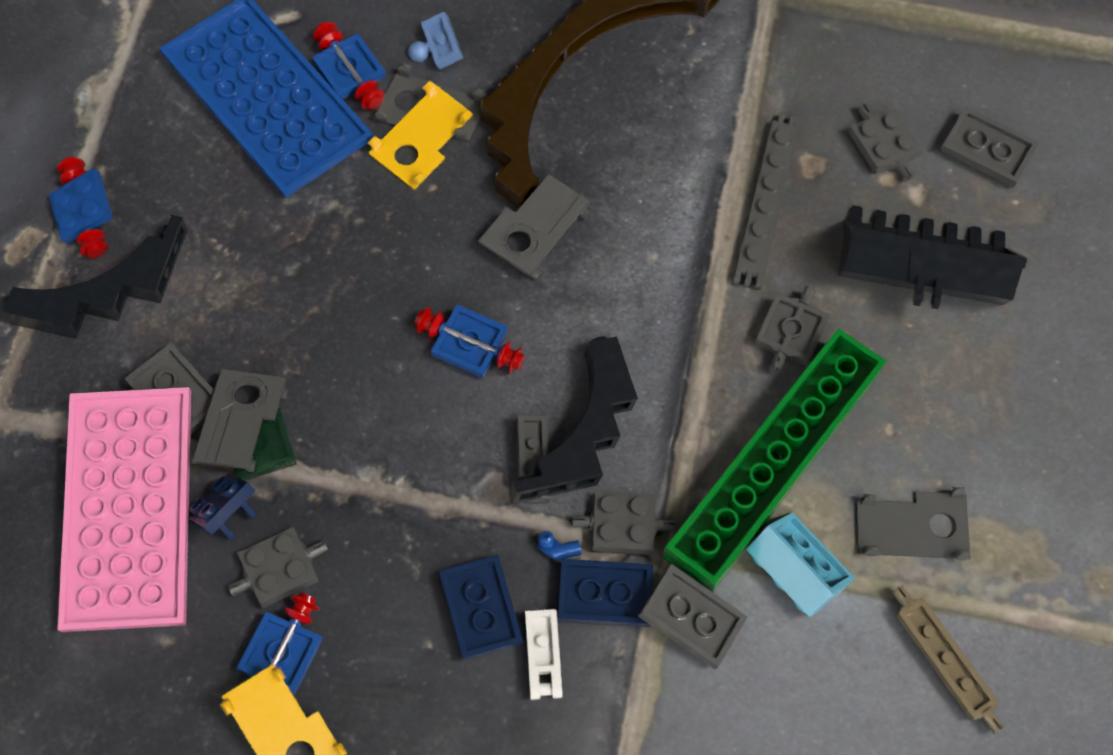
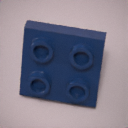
[188,474,257,540]

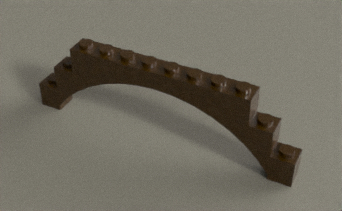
[480,0,720,209]

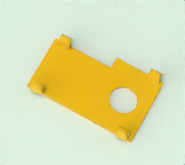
[368,80,473,190]
[220,664,347,755]

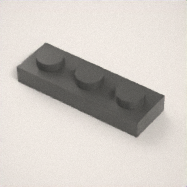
[516,415,551,503]

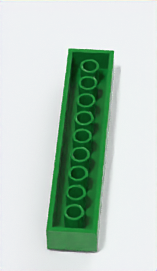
[662,328,887,592]

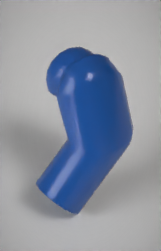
[537,531,582,560]

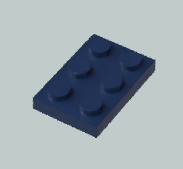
[439,555,523,661]
[558,559,653,627]

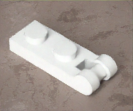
[525,609,562,700]

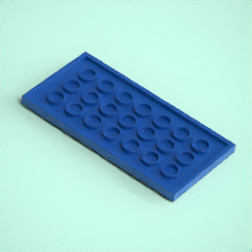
[159,0,373,199]

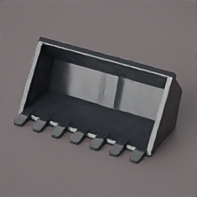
[838,206,1027,309]

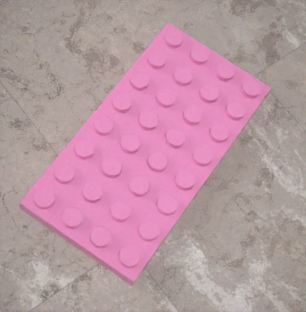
[58,387,192,632]

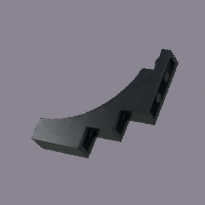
[2,215,188,339]
[509,336,638,504]

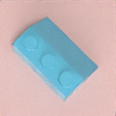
[746,512,856,618]

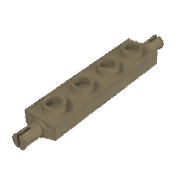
[892,585,1005,734]

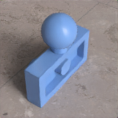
[408,11,463,69]

